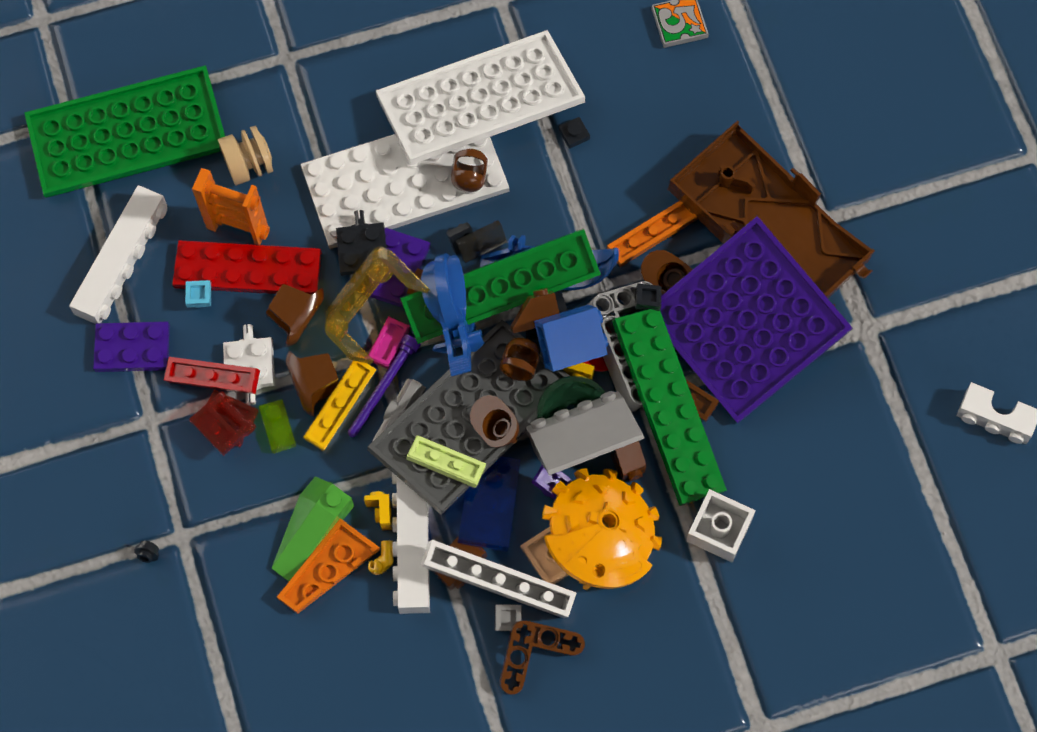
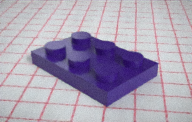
[360,228,431,308]
[93,322,170,372]

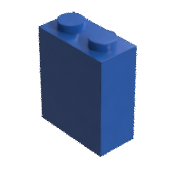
[534,305,608,372]

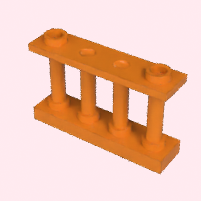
[192,168,270,245]

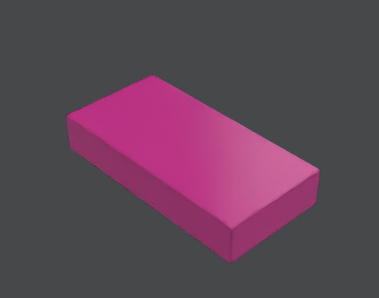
[367,316,411,369]

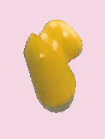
[368,540,394,575]

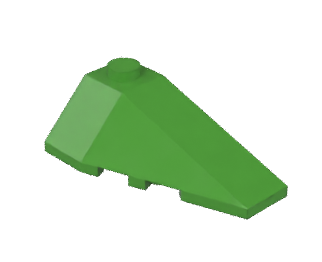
[272,477,354,582]

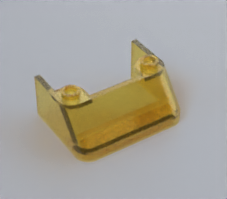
[325,247,430,364]

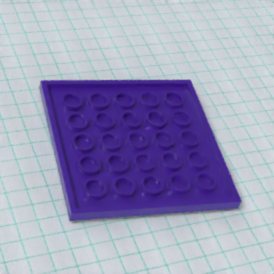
[644,216,853,423]

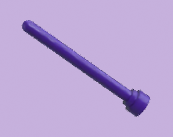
[348,334,421,437]

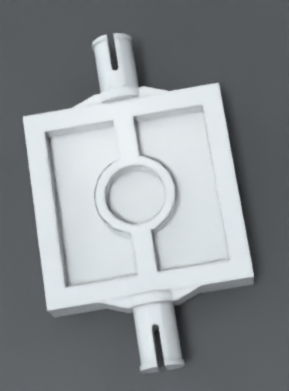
[223,324,275,405]

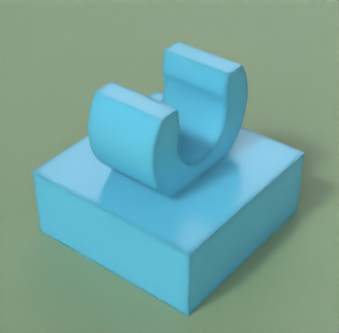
[185,280,211,308]

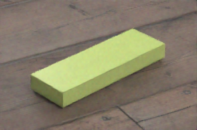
[406,435,486,488]

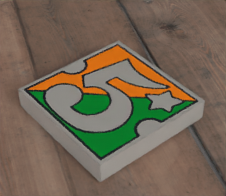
[651,0,709,48]

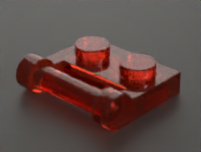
[189,392,256,456]

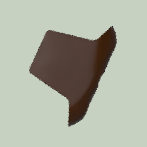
[266,284,324,347]
[286,351,339,417]

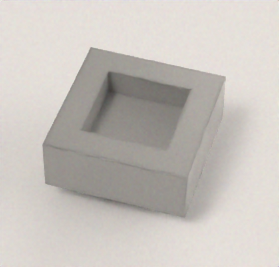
[495,605,521,631]

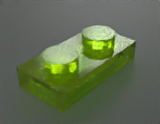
[259,399,297,453]

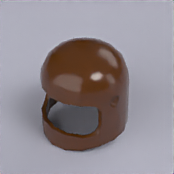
[451,149,488,193]
[499,337,540,381]

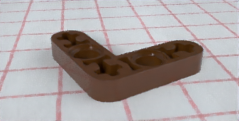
[499,621,585,694]

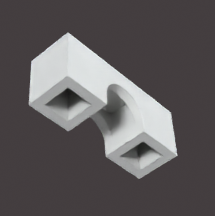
[956,382,1037,444]

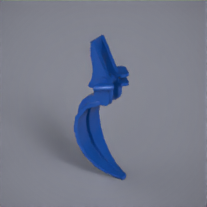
[480,235,619,291]
[421,253,484,376]

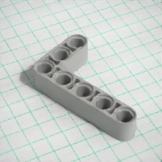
[587,281,652,412]

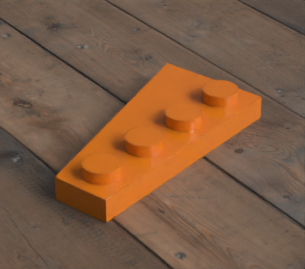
[277,518,380,614]

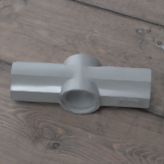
[372,379,426,442]

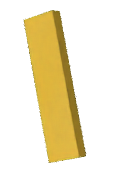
[303,357,377,451]

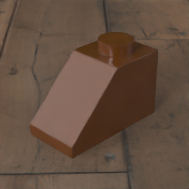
[510,288,559,333]
[610,441,646,481]

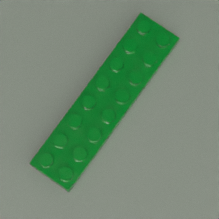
[400,228,601,344]
[612,309,727,506]

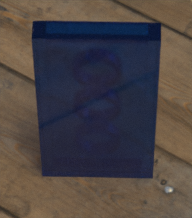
[457,456,521,551]

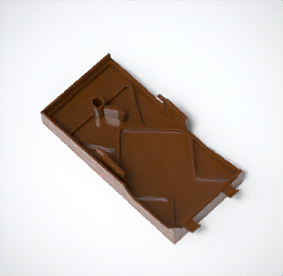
[668,120,875,306]

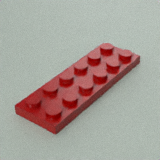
[172,240,322,294]

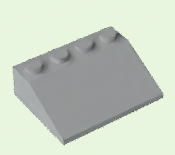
[526,391,644,475]

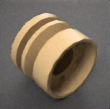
[218,125,273,186]

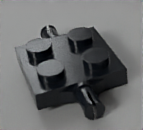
[336,210,389,289]

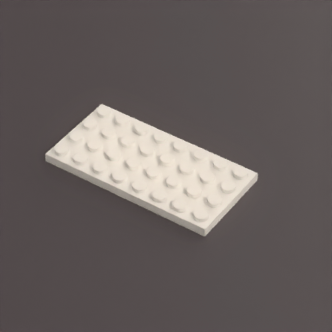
[376,30,585,165]
[301,134,510,249]

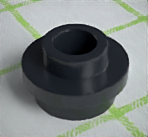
[134,541,159,563]

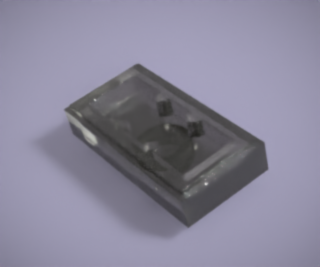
[456,220,507,263]

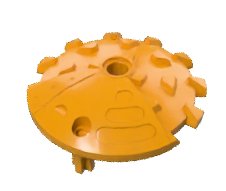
[542,468,662,590]

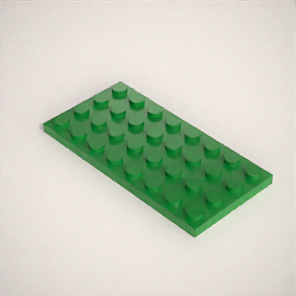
[24,65,225,198]

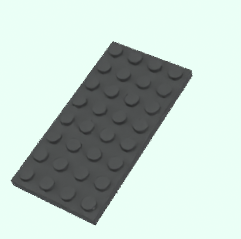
[368,320,575,515]

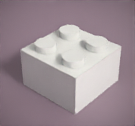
[686,489,756,562]

